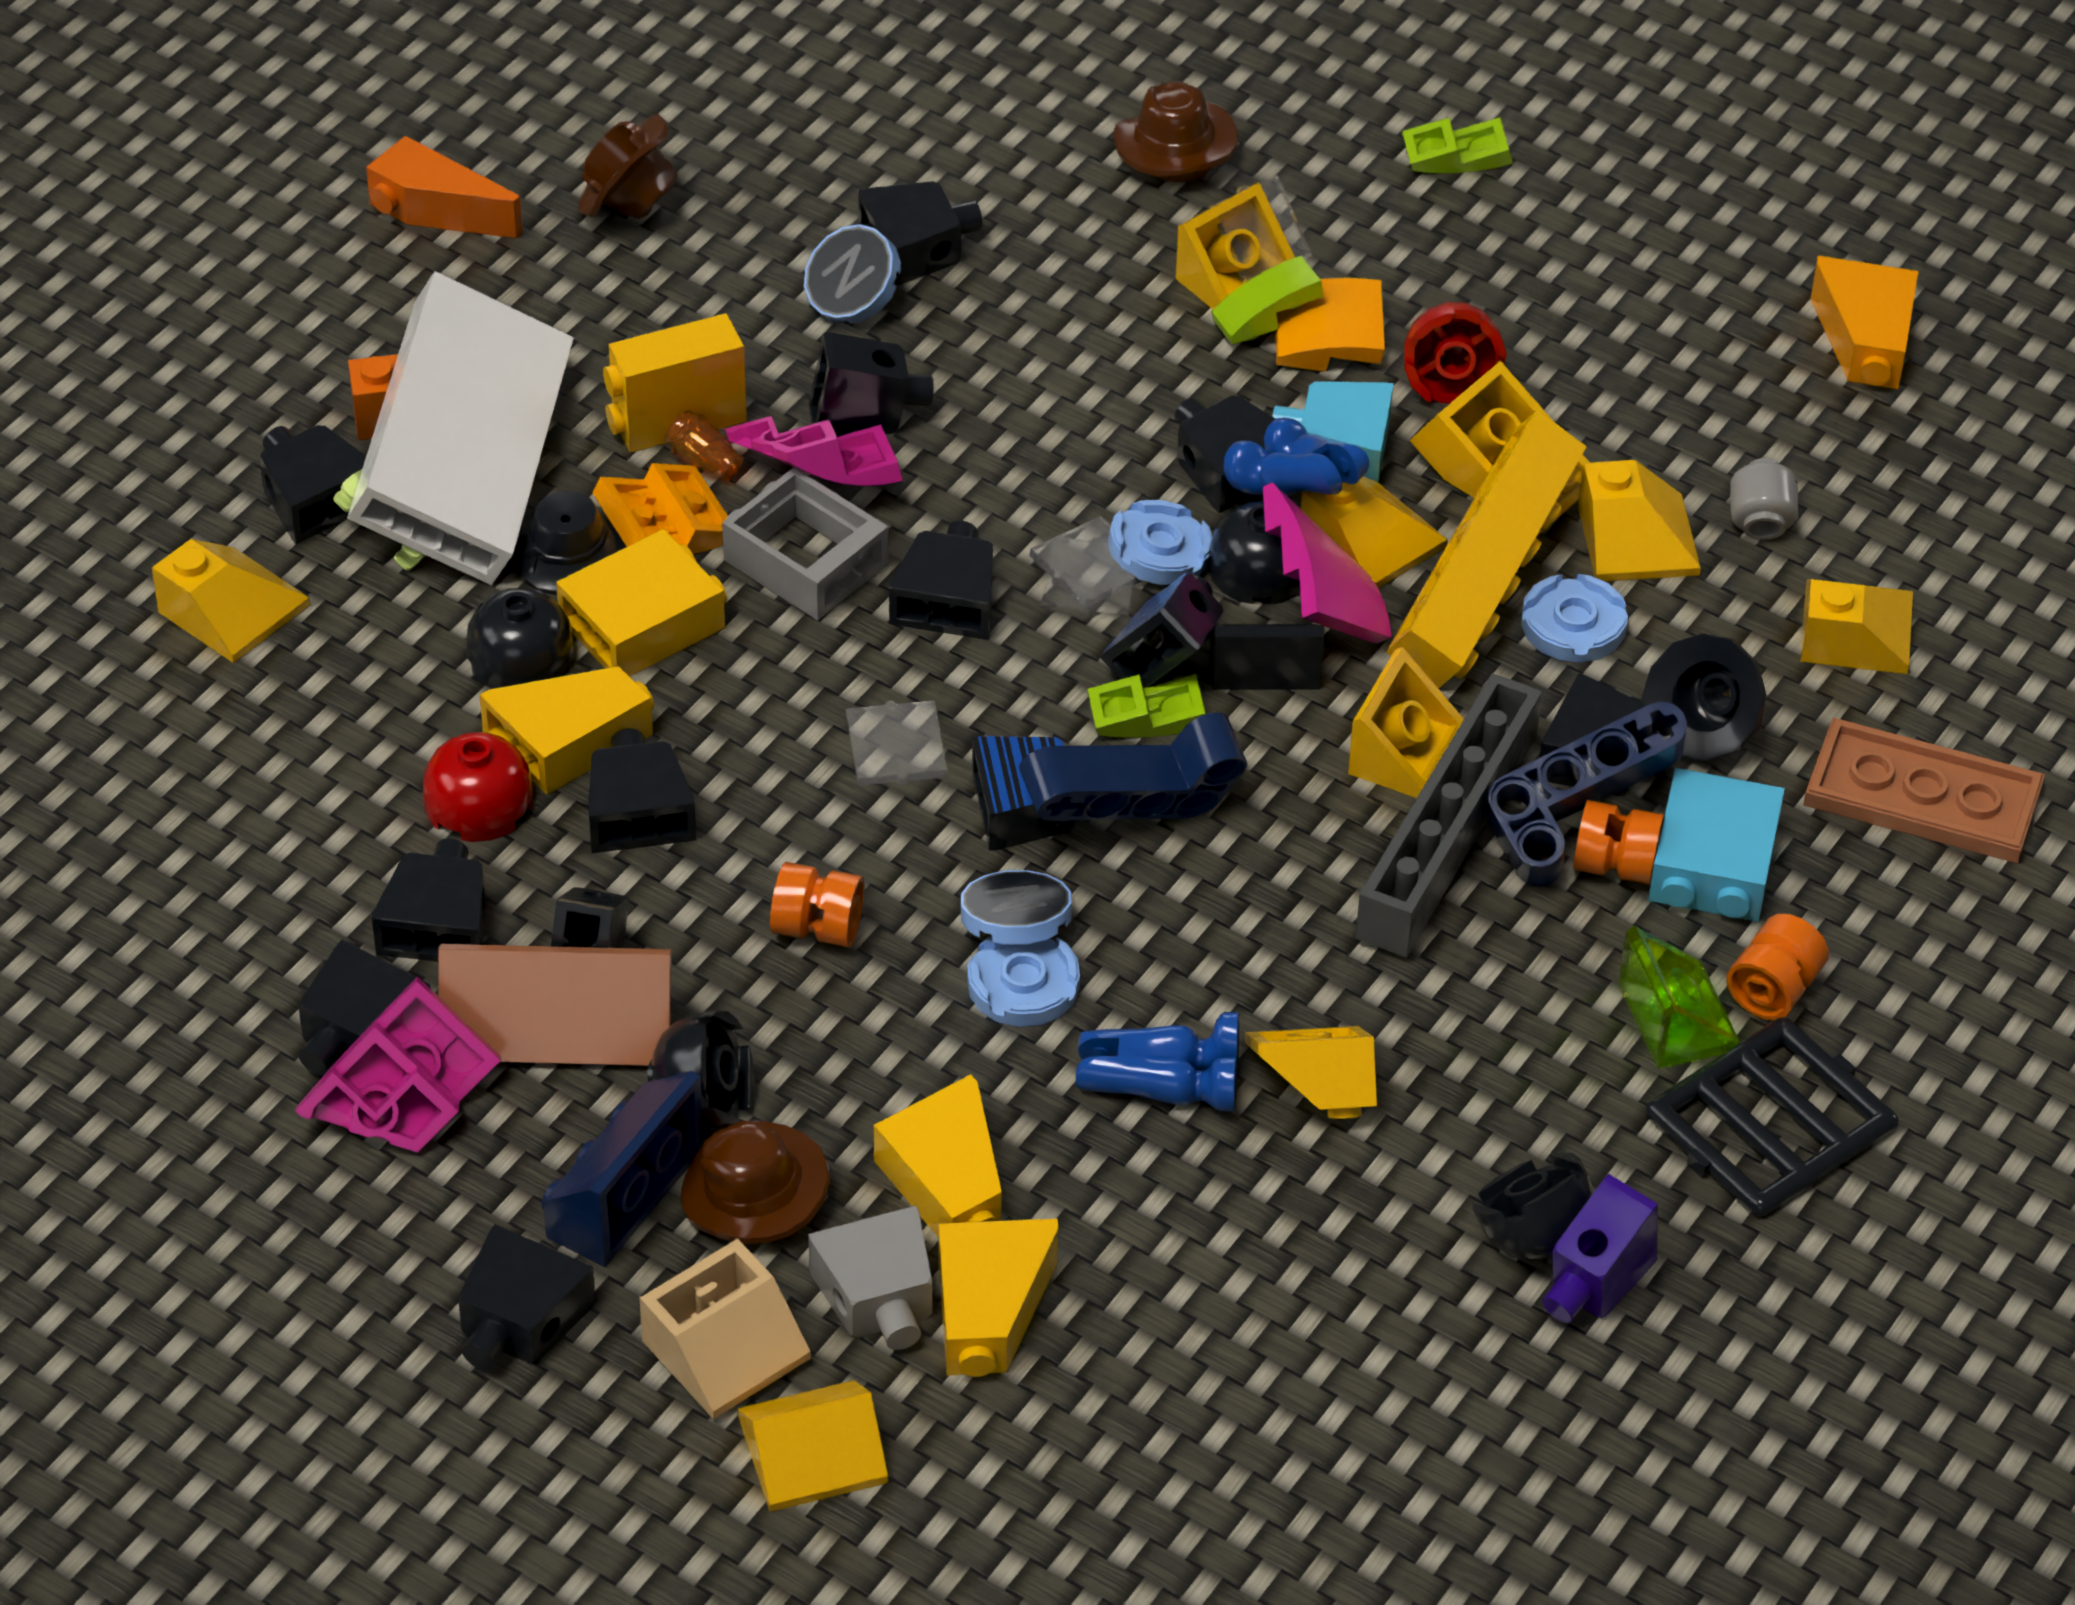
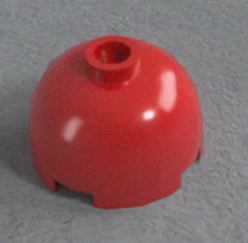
[1403,302,1507,403]
[423,732,533,842]

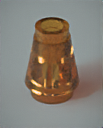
[665,410,743,482]

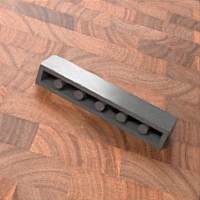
[1355,673,1542,958]

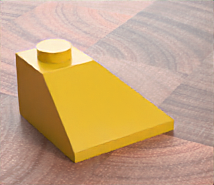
[1578,460,1701,581]
[1301,476,1448,588]
[152,539,310,663]
[1800,579,1913,674]
[1245,1026,1377,1118]

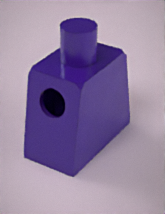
[1542,1174,1658,1323]

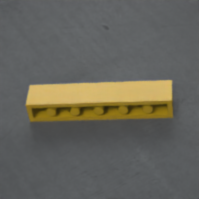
[1386,410,1587,689]

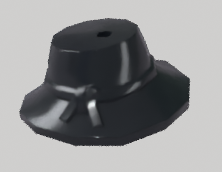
[509,490,626,595]
[1641,633,1767,762]

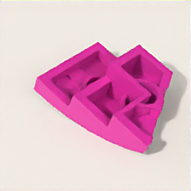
[725,416,903,486]
[1263,482,1392,644]
[295,977,501,1153]

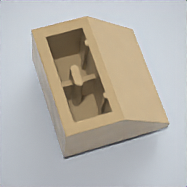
[640,1239,811,1419]

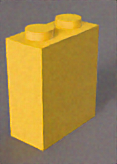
[603,313,747,453]
[556,529,727,677]

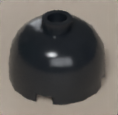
[1209,501,1300,605]
[466,588,574,689]
[647,1011,754,1127]
[1472,1153,1594,1264]

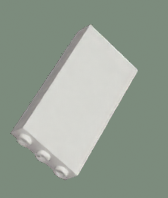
[347,271,574,585]

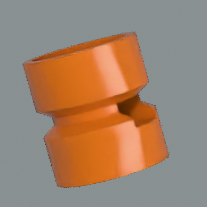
[1573,799,1664,885]
[770,862,865,948]
[1726,914,1829,1020]

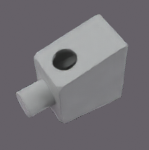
[808,1205,932,1350]

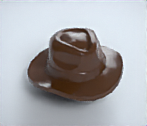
[1114,81,1238,182]
[578,114,678,219]
[681,1120,830,1244]

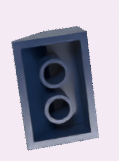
[542,1071,704,1268]

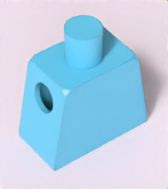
[1272,381,1394,483]

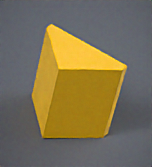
[1176,183,1295,309]
[1348,647,1464,798]
[737,1380,888,1512]

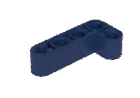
[1488,702,1687,886]
[1019,712,1247,821]

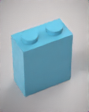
[1648,768,1785,922]

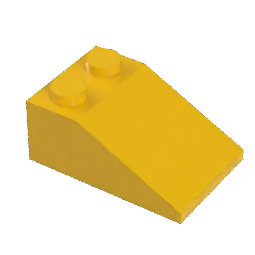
[1409,361,1590,537]

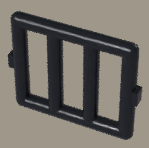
[1645,1017,1899,1216]

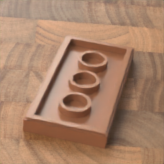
[1803,717,2045,864]
[438,944,672,1065]

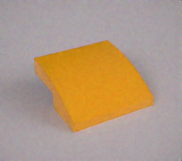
[1275,278,1385,372]
[592,463,728,554]

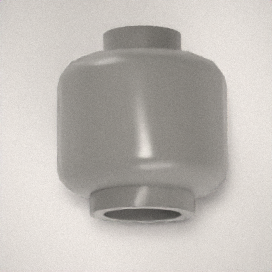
[1730,458,1798,540]

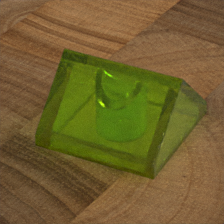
[1618,925,1740,1069]

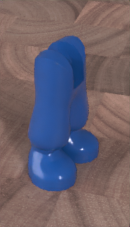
[1224,417,1369,496]
[1075,1012,1239,1111]

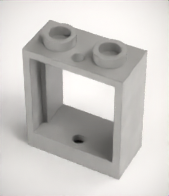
[722,467,889,621]

